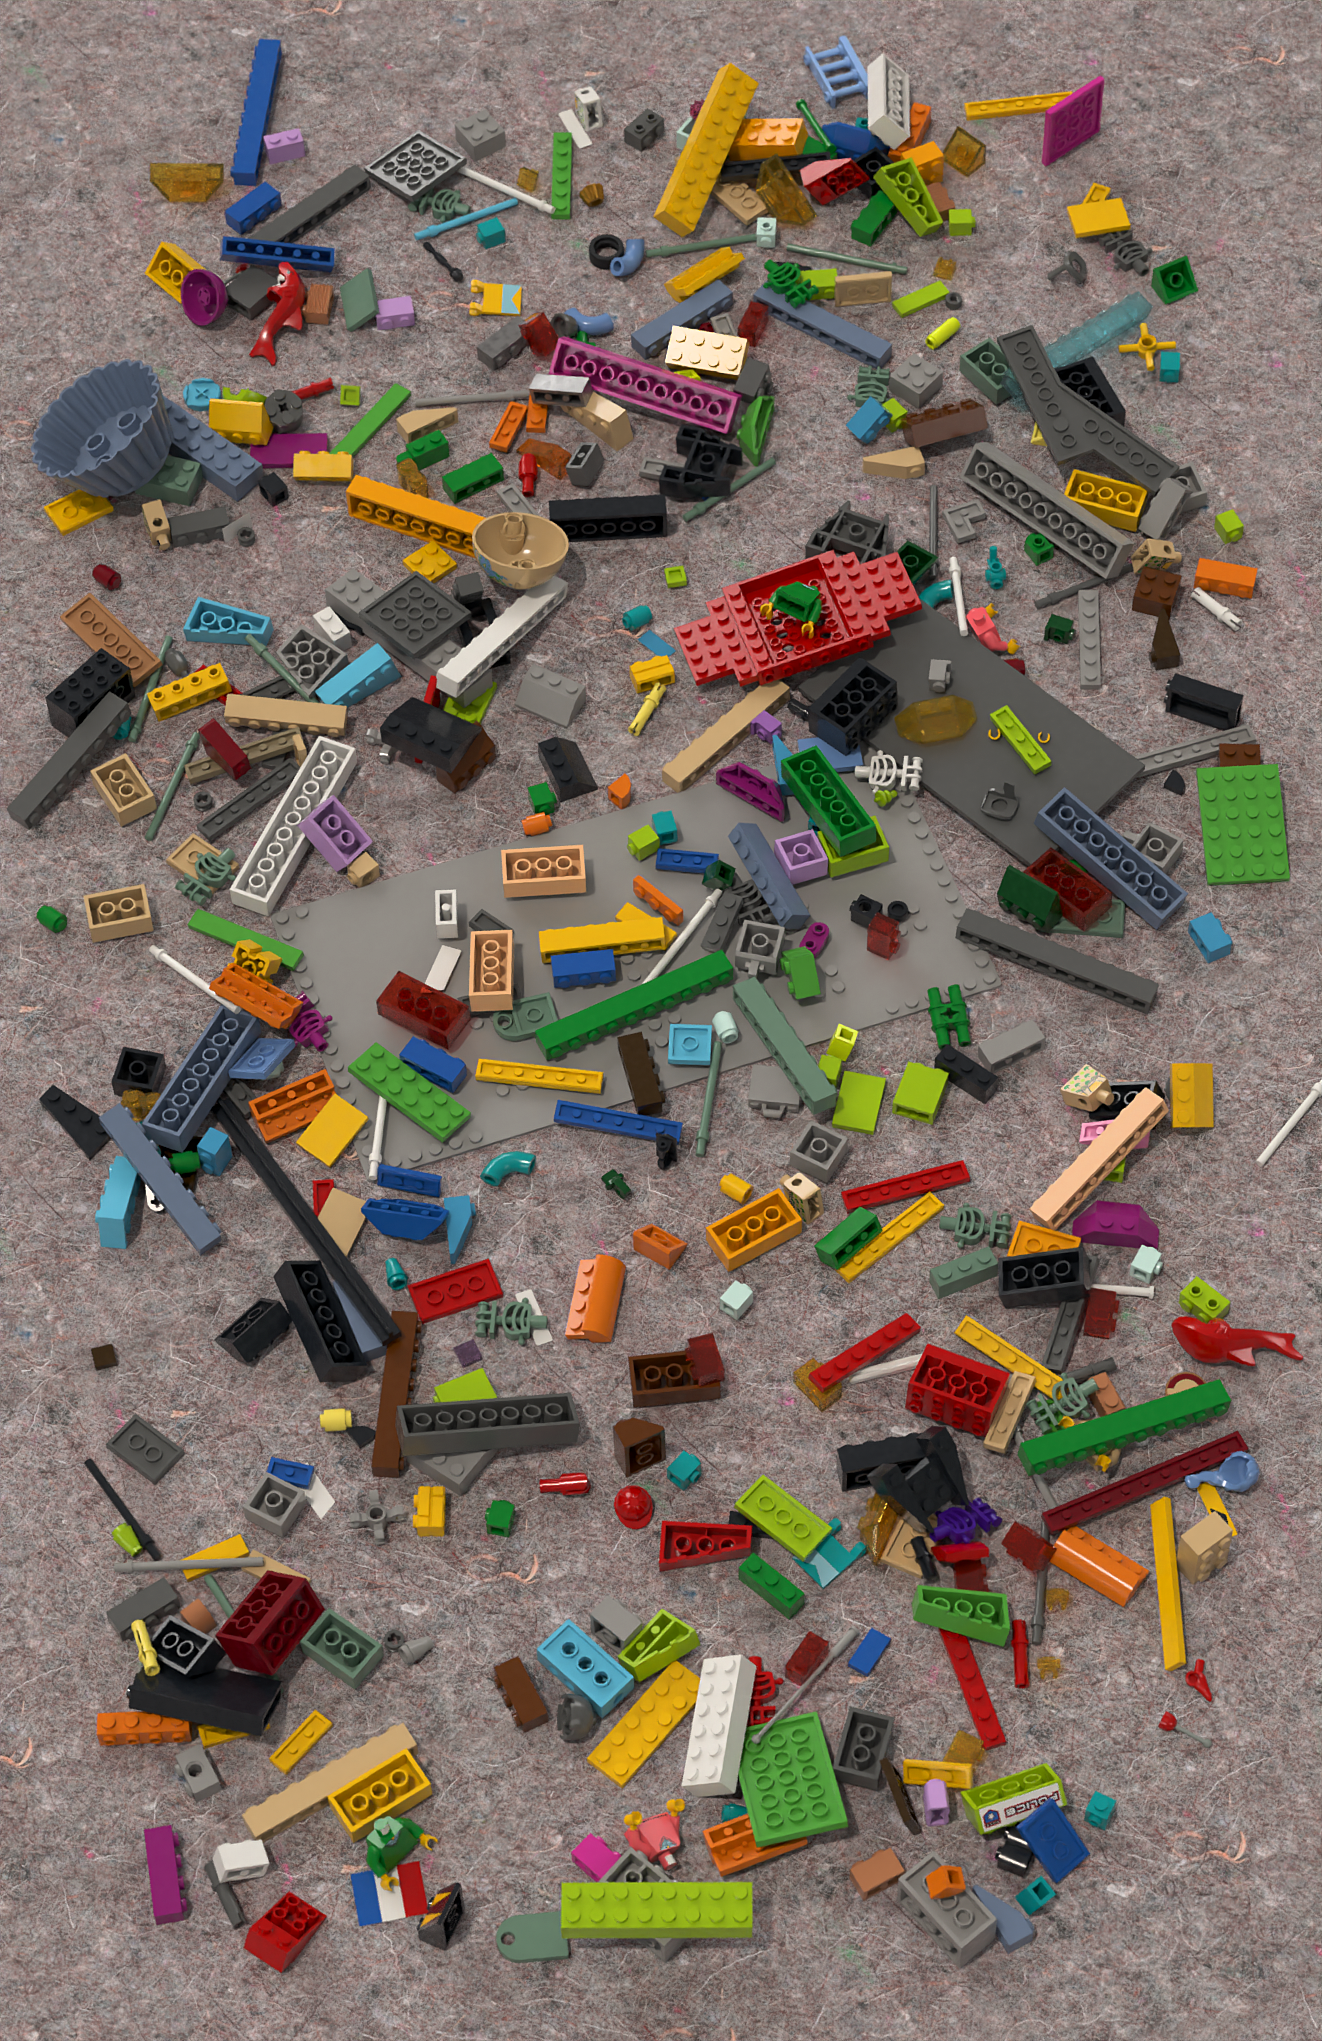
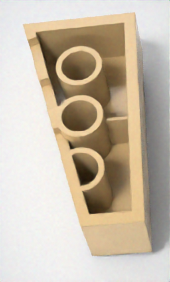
[560,392,634,452]

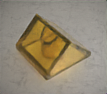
[942,126,987,177]

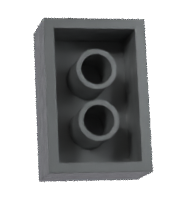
[833,1706,895,1791]

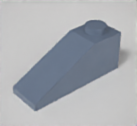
[972,1885,1034,1954]

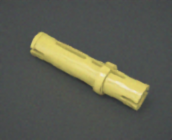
[628,683,666,736]
[131,1620,160,1676]

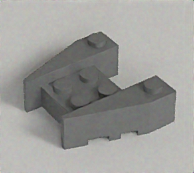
[805,500,889,564]

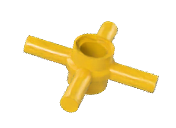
[1118,323,1176,371]

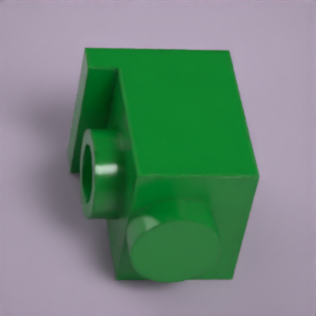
[1024,533,1054,566]

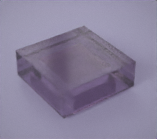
[453,1339,483,1368]

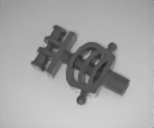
[1098,230,1152,276]
[719,872,776,926]

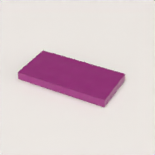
[250,433,328,468]

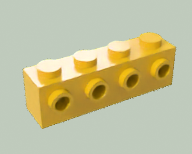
[146,663,232,722]

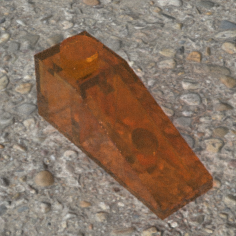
[516,438,572,480]

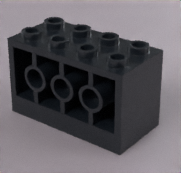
[1055,357,1126,426]
[45,648,136,738]
[808,657,898,756]

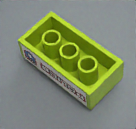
[960,1763,1067,1835]

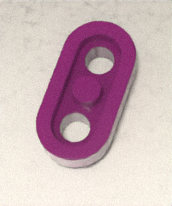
[799,922,829,959]

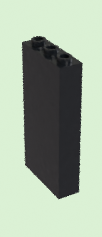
[126,1660,282,1736]

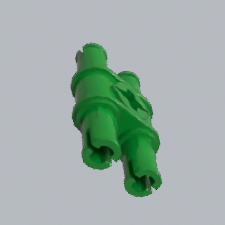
[927,984,971,1050]

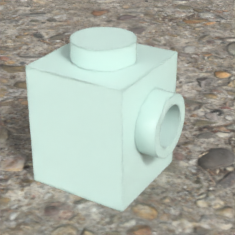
[757,218,776,248]
[1130,1245,1163,1284]
[720,1280,753,1320]

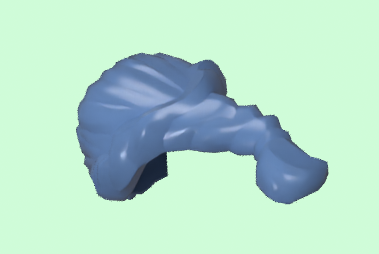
[1185,1451,1259,1492]

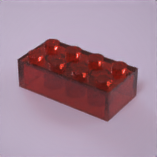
[1023,847,1112,932]
[376,971,471,1050]

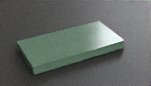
[1040,895,1125,938]

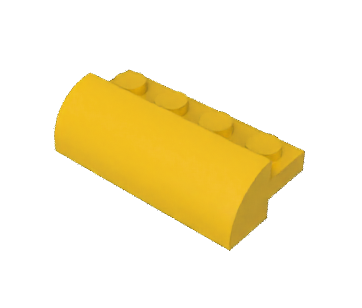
[664,247,745,303]

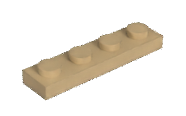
[983,1371,1036,1454]

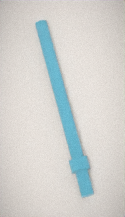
[414,198,518,241]

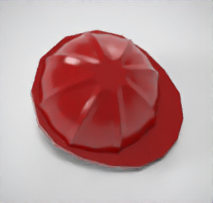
[614,1485,652,1530]

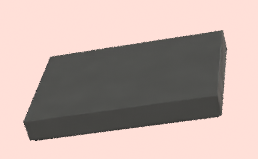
[105,1414,185,1485]

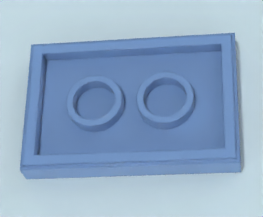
[797,737,863,772]
[228,1038,296,1079]

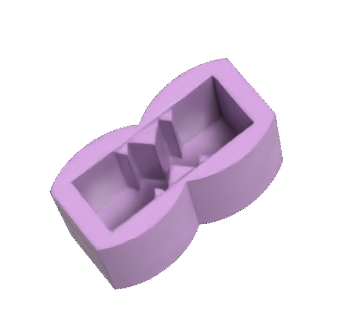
[923,1779,950,1826]

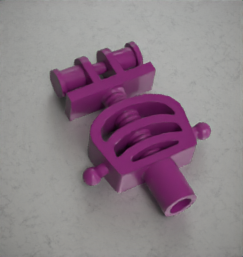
[289,990,333,1052]

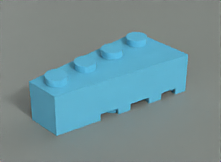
[183,597,274,646]
[315,643,401,708]
[95,1156,141,1249]

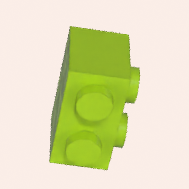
[1178,1276,1231,1324]

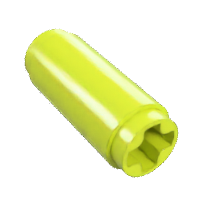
[925,317,961,350]

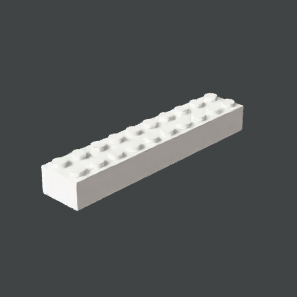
[230,736,357,917]

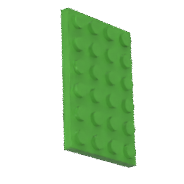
[1196,764,1290,885]
[738,1711,848,1848]

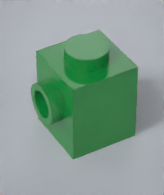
[527,782,557,816]
[485,1500,515,1538]

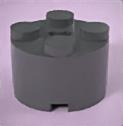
[264,389,303,434]

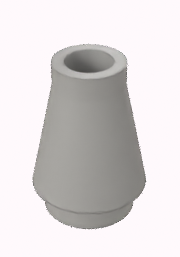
[398,1635,434,1664]

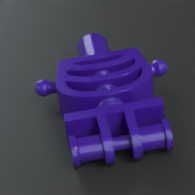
[929,1497,1002,1544]

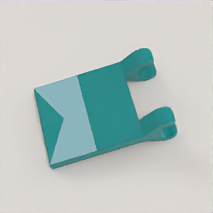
[792,1518,866,1589]

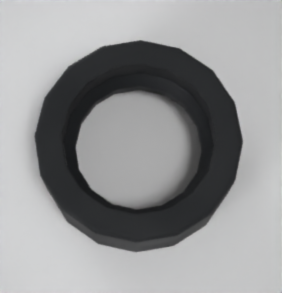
[589,234,624,270]

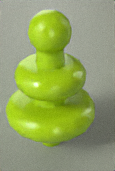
[874,790,898,807]

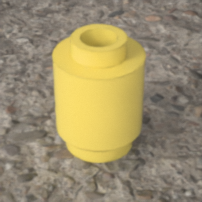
[320,1408,352,1432]

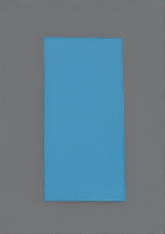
[638,630,676,657]

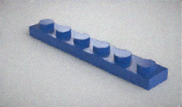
[554,1100,683,1145]

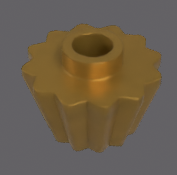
[579,183,604,207]

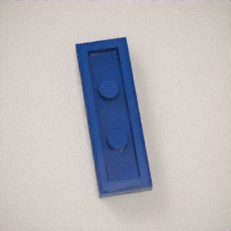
[655,848,719,874]
[377,1164,442,1197]

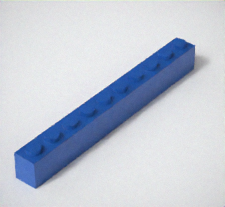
[230,39,282,186]

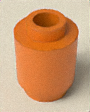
[521,812,552,836]

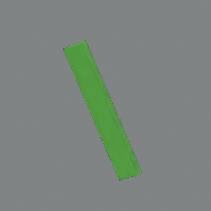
[330,383,411,457]
[187,909,304,971]

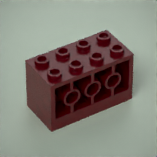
[215,1570,325,1675]

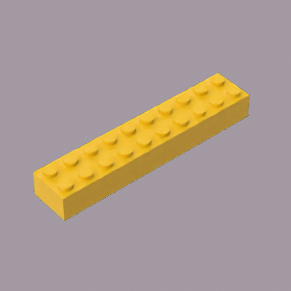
[653,62,759,237]

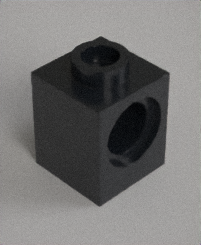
[258,472,289,507]
[849,894,883,930]

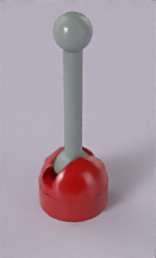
[222,263,250,286]
[1158,1711,1212,1748]

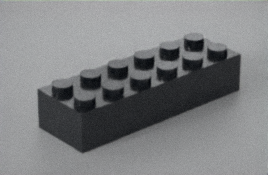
[549,494,667,542]
[273,1260,368,1382]

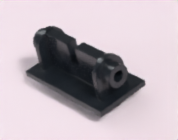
[656,1133,677,1170]

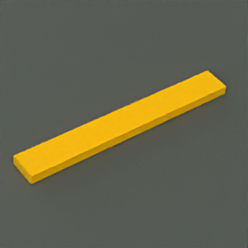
[1150,1496,1186,1671]

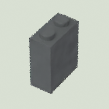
[226,264,278,321]

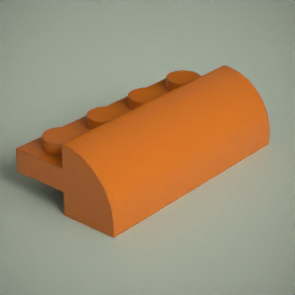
[209,962,303,1029]
[248,1069,336,1144]
[565,1254,626,1343]
[1047,1526,1149,1607]
[702,1814,808,1877]

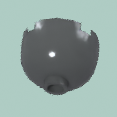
[557,1694,597,1740]

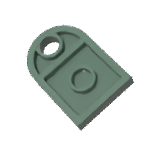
[493,992,558,1041]
[496,1911,569,1963]

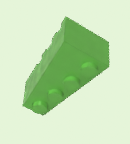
[912,1585,1010,1647]

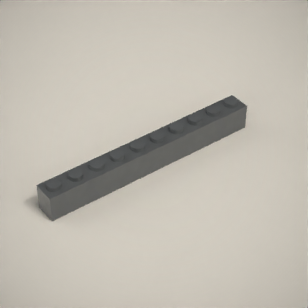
[955,908,1159,1014]

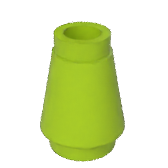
[111,1523,143,1557]

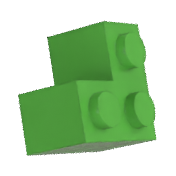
[779,946,821,999]

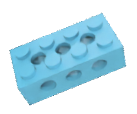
[536,1619,634,1719]

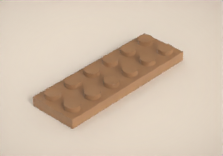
[60,592,163,688]

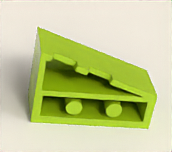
[617,1609,701,1682]

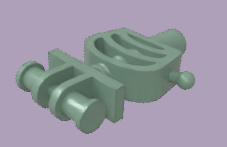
[408,187,471,223]
[847,365,891,407]
[175,848,236,906]
[939,1202,1012,1248]
[475,1298,548,1345]
[1026,1373,1099,1435]

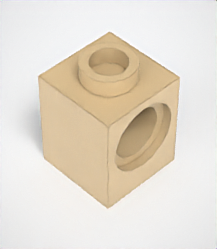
[347,852,380,888]

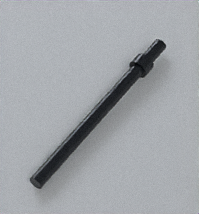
[84,1458,162,1561]

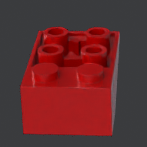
[800,158,870,205]
[244,1891,327,1973]

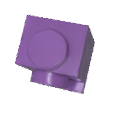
[750,710,782,744]

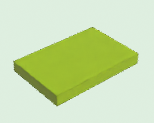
[832,1071,886,1135]

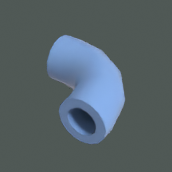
[610,239,645,276]
[564,308,614,335]

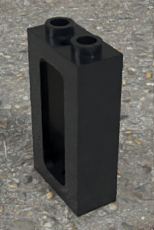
[457,598,511,669]
[1163,673,1244,731]

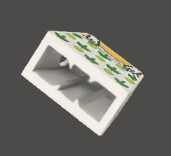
[574,87,603,132]

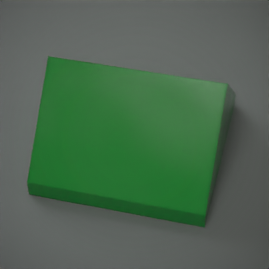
[1151,255,1199,304]

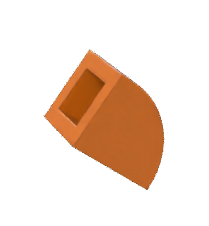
[608,773,631,810]
[926,1865,966,1899]

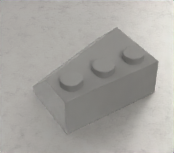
[276,624,349,698]
[407,1448,500,1497]

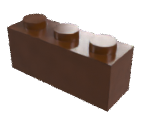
[492,1656,549,1733]

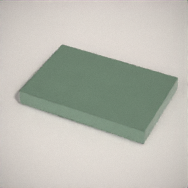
[340,268,379,332]

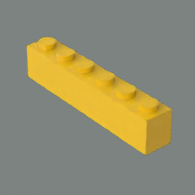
[539,917,666,963]

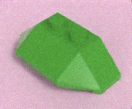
[737,396,774,467]

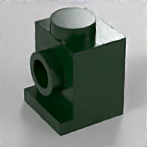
[1044,614,1076,644]

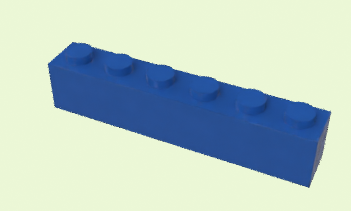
[219,236,335,273]

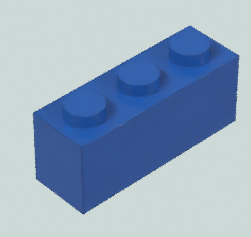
[224,181,282,235]
[551,949,616,988]
[399,1036,467,1093]

